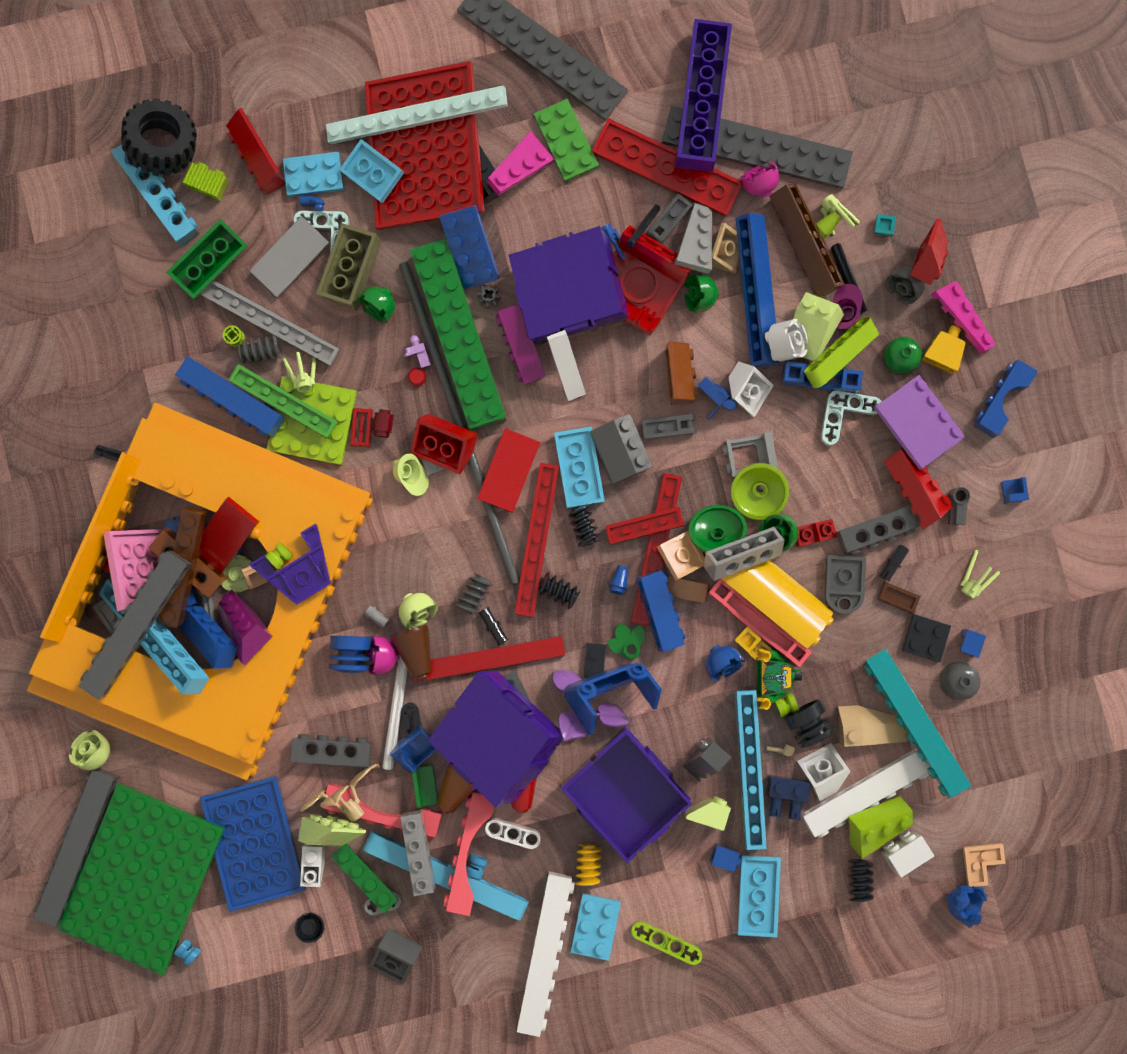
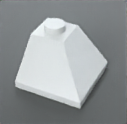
[729,361,774,417]
[797,743,850,801]

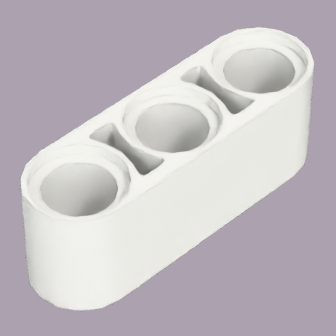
[485,818,541,849]

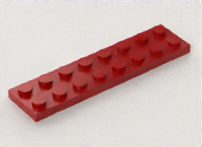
[592,118,743,217]

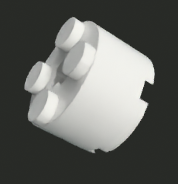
[765,319,808,361]

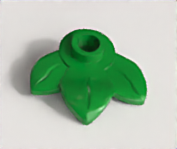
[608,623,645,660]

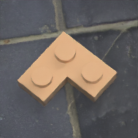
[962,843,1006,887]

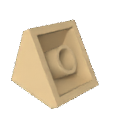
[712,223,740,273]

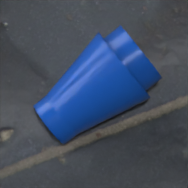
[609,565,629,595]

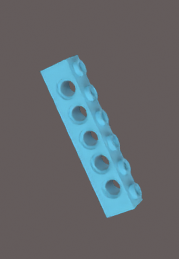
[111,144,199,246]

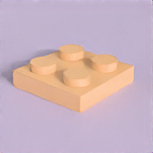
[657,530,705,581]

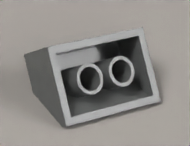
[590,414,653,484]

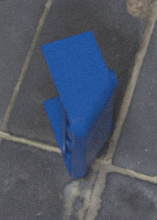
[564,663,662,735]

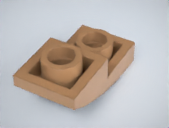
[667,575,710,603]

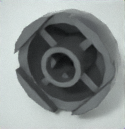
[886,265,926,304]
[940,662,981,701]

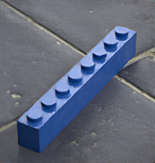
[735,213,780,368]

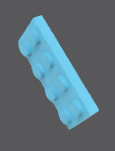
[554,426,605,508]
[737,855,781,937]

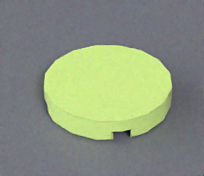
[222,555,252,593]

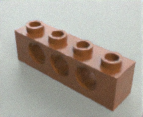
[148,527,228,598]

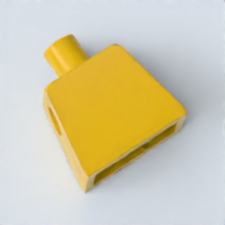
[922,325,965,375]

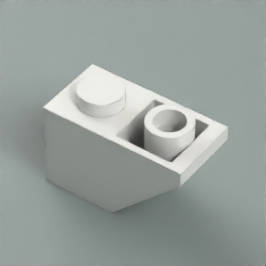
[300,844,326,887]

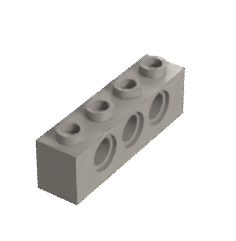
[704,527,784,581]
[401,810,436,896]

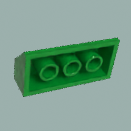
[166,219,248,299]

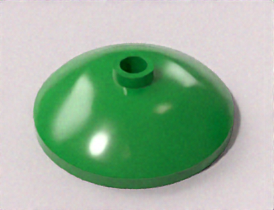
[689,505,747,553]

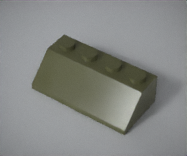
[316,223,382,311]

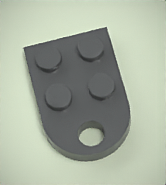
[825,555,866,614]

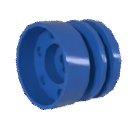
[329,635,371,673]

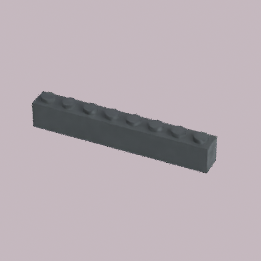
[78,551,192,700]
[34,768,120,927]

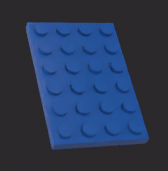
[200,776,306,912]

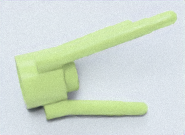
[820,194,860,236]
[283,352,316,393]
[960,550,1000,599]

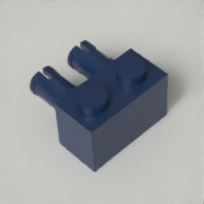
[766,775,811,821]

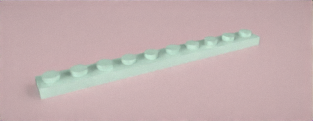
[326,86,508,144]

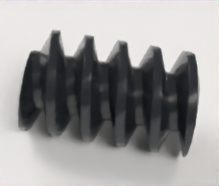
[568,504,600,547]
[539,571,581,610]
[848,859,874,902]

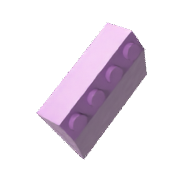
[874,375,965,470]

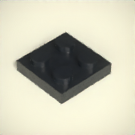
[902,614,951,663]

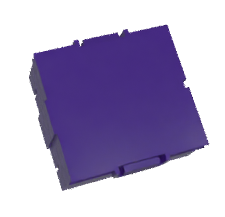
[508,226,629,344]
[428,671,563,808]
[559,726,692,863]

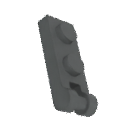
[646,193,693,244]
[641,414,697,440]

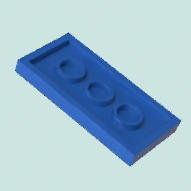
[439,205,500,289]

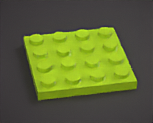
[267,376,357,465]

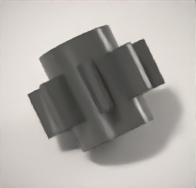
[477,284,501,309]

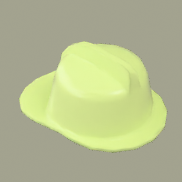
[392,453,429,496]

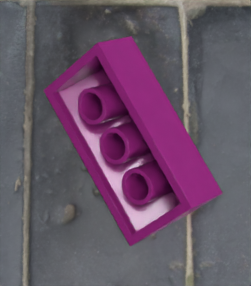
[218,589,273,665]

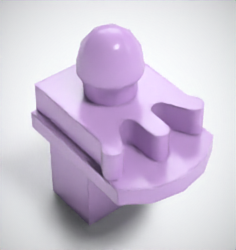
[403,335,431,368]

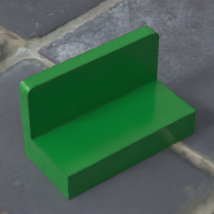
[412,765,438,809]

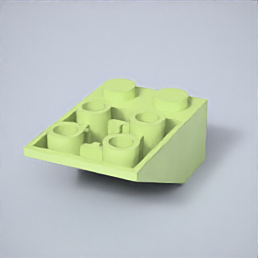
[298,814,366,846]

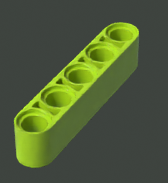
[804,316,879,388]

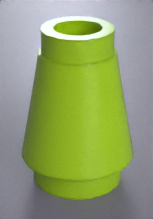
[816,211,842,239]

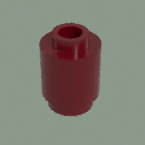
[373,409,394,438]

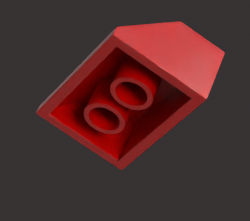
[910,218,949,285]
[410,414,478,474]

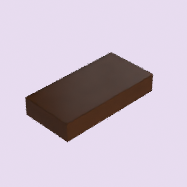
[877,582,921,614]

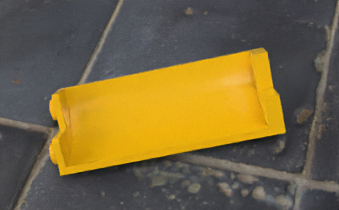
[721,560,834,649]

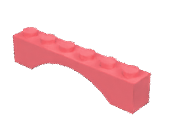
[708,578,812,667]
[322,783,443,839]
[443,792,494,916]

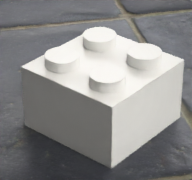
[880,830,934,878]

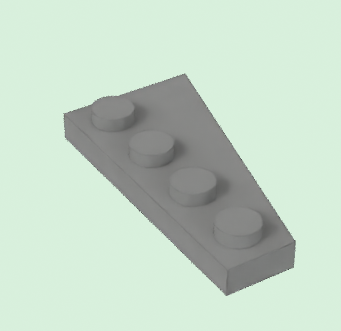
[674,203,712,274]

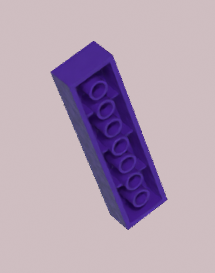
[675,19,732,172]

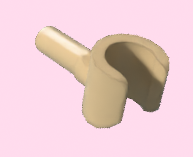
[767,744,795,756]

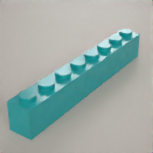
[863,649,972,799]

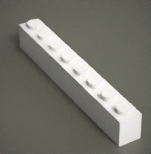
[801,748,929,838]
[517,871,575,1037]

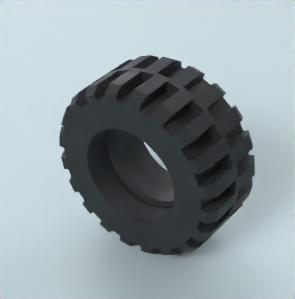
[121,99,197,176]

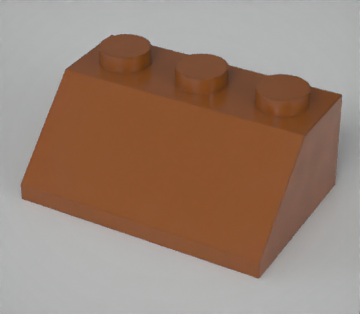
[665,341,698,405]

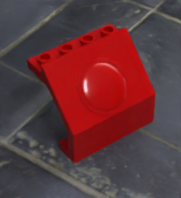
[613,225,692,336]

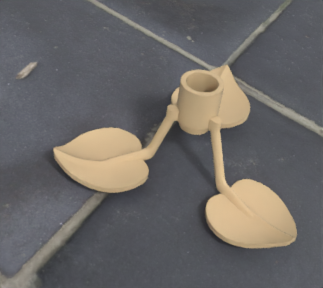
[300,764,380,823]

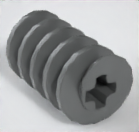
[238,335,281,364]
[455,573,493,615]

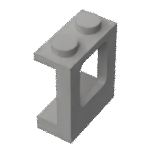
[722,432,778,479]

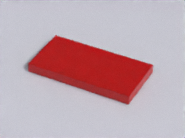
[477,428,540,513]
[198,496,259,573]

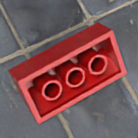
[226,108,286,195]

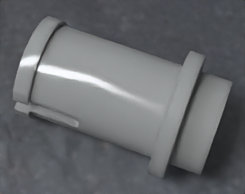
[364,606,389,629]

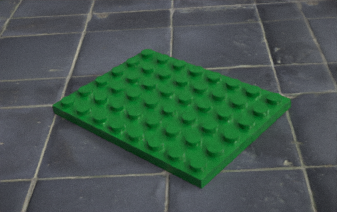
[58,783,226,976]

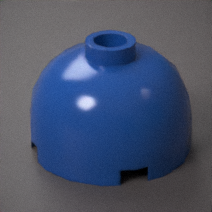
[705,645,745,682]

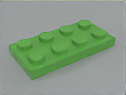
[534,99,599,182]

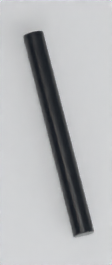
[627,204,660,248]

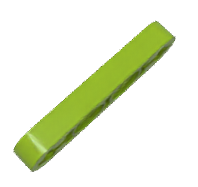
[631,920,703,965]

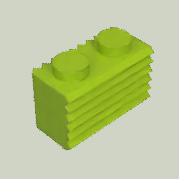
[182,162,229,201]

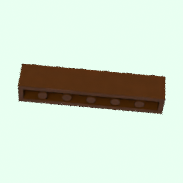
[769,183,845,297]
[158,506,208,628]

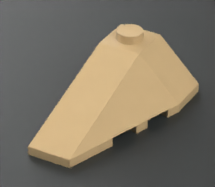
[837,705,909,747]

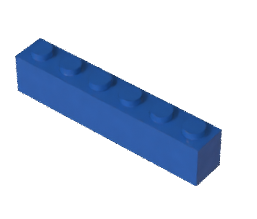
[175,356,286,438]

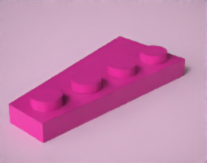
[486,131,554,196]
[930,281,996,354]

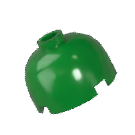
[685,274,719,312]
[357,286,396,323]
[882,336,922,375]
[759,514,799,552]

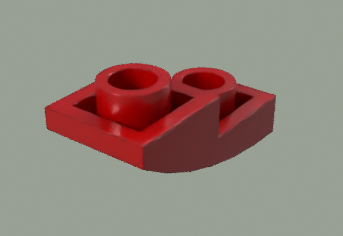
[796,519,837,547]

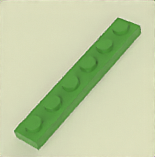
[229,364,338,439]

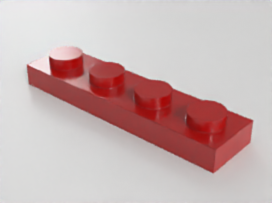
[605,506,685,545]

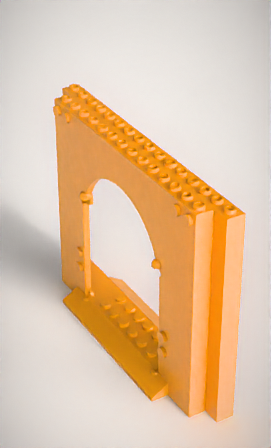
[27,402,373,780]

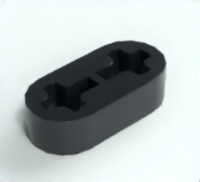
[401,702,422,737]

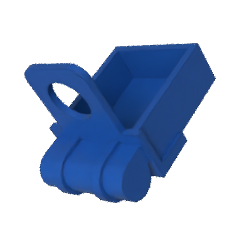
[698,377,737,420]
[390,726,436,773]

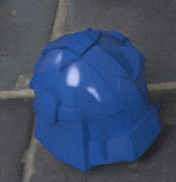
[946,885,987,928]

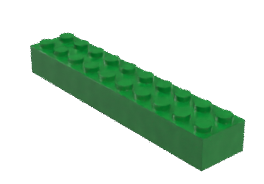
[410,238,507,431]

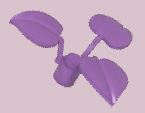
[552,670,629,742]

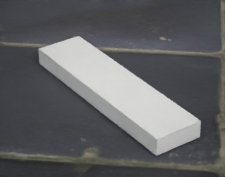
[547,330,586,401]

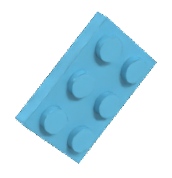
[339,139,405,203]
[283,152,344,197]
[571,893,621,961]

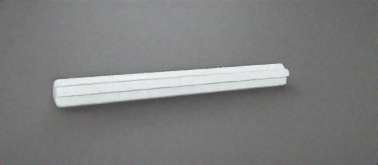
[382,655,408,770]

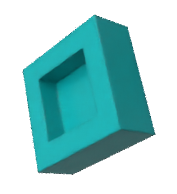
[873,214,896,237]

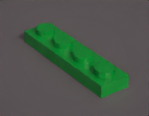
[331,843,399,914]

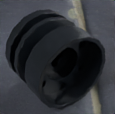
[784,699,836,748]

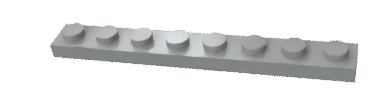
[200,281,340,366]

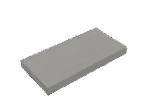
[250,216,330,298]

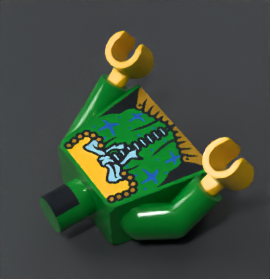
[756,649,802,710]

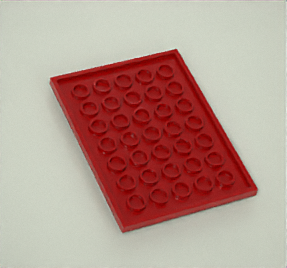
[365,61,484,230]

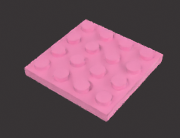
[104,529,164,611]

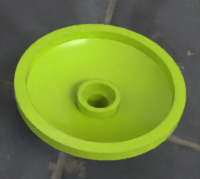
[731,463,789,520]

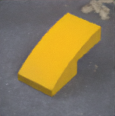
[734,626,772,661]

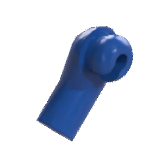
[300,196,325,211]

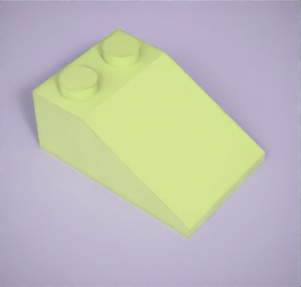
[793,292,844,362]

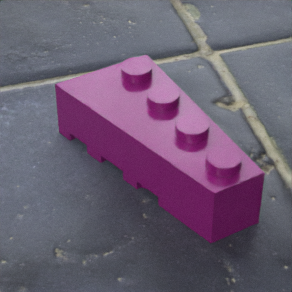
[495,303,546,384]

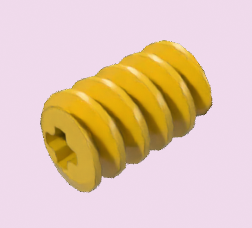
[575,843,602,886]

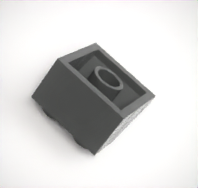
[369,929,422,985]

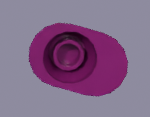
[833,284,863,329]

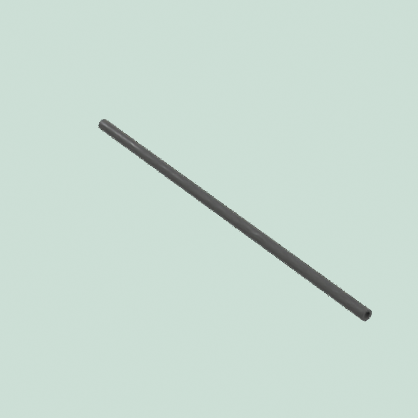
[399,262,520,585]

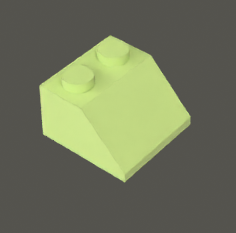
[683,796,731,831]

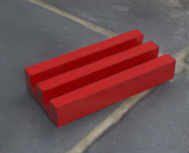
[350,408,373,448]

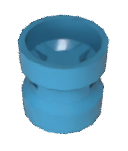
[466,854,488,879]
[173,939,202,967]

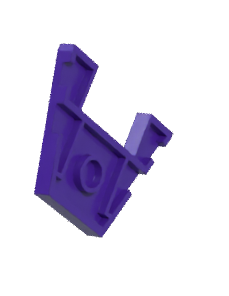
[249,524,331,605]

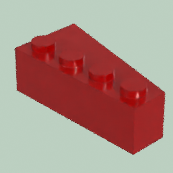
[884,448,953,530]

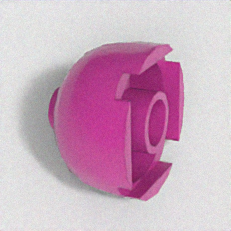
[740,162,779,198]
[367,636,399,675]

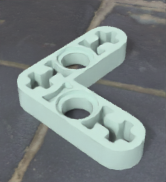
[294,211,350,254]
[821,391,882,446]

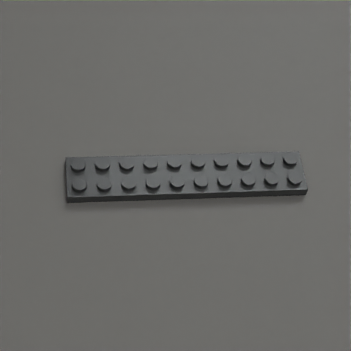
[457,0,628,121]
[662,106,853,189]

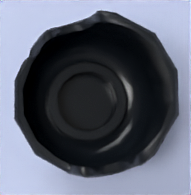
[294,912,325,943]

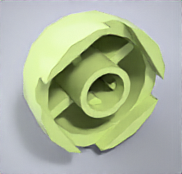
[399,593,438,630]
[69,730,110,770]

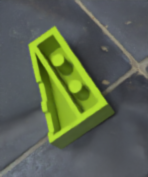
[848,796,913,859]

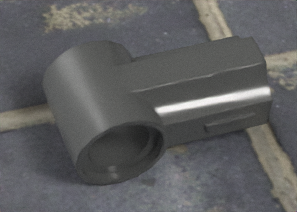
[948,487,970,525]

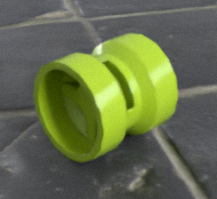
[222,325,246,348]
[265,542,293,570]
[774,693,799,718]

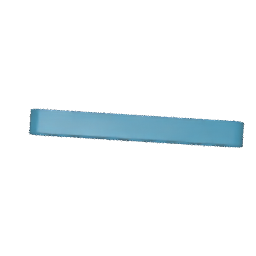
[363,831,529,921]

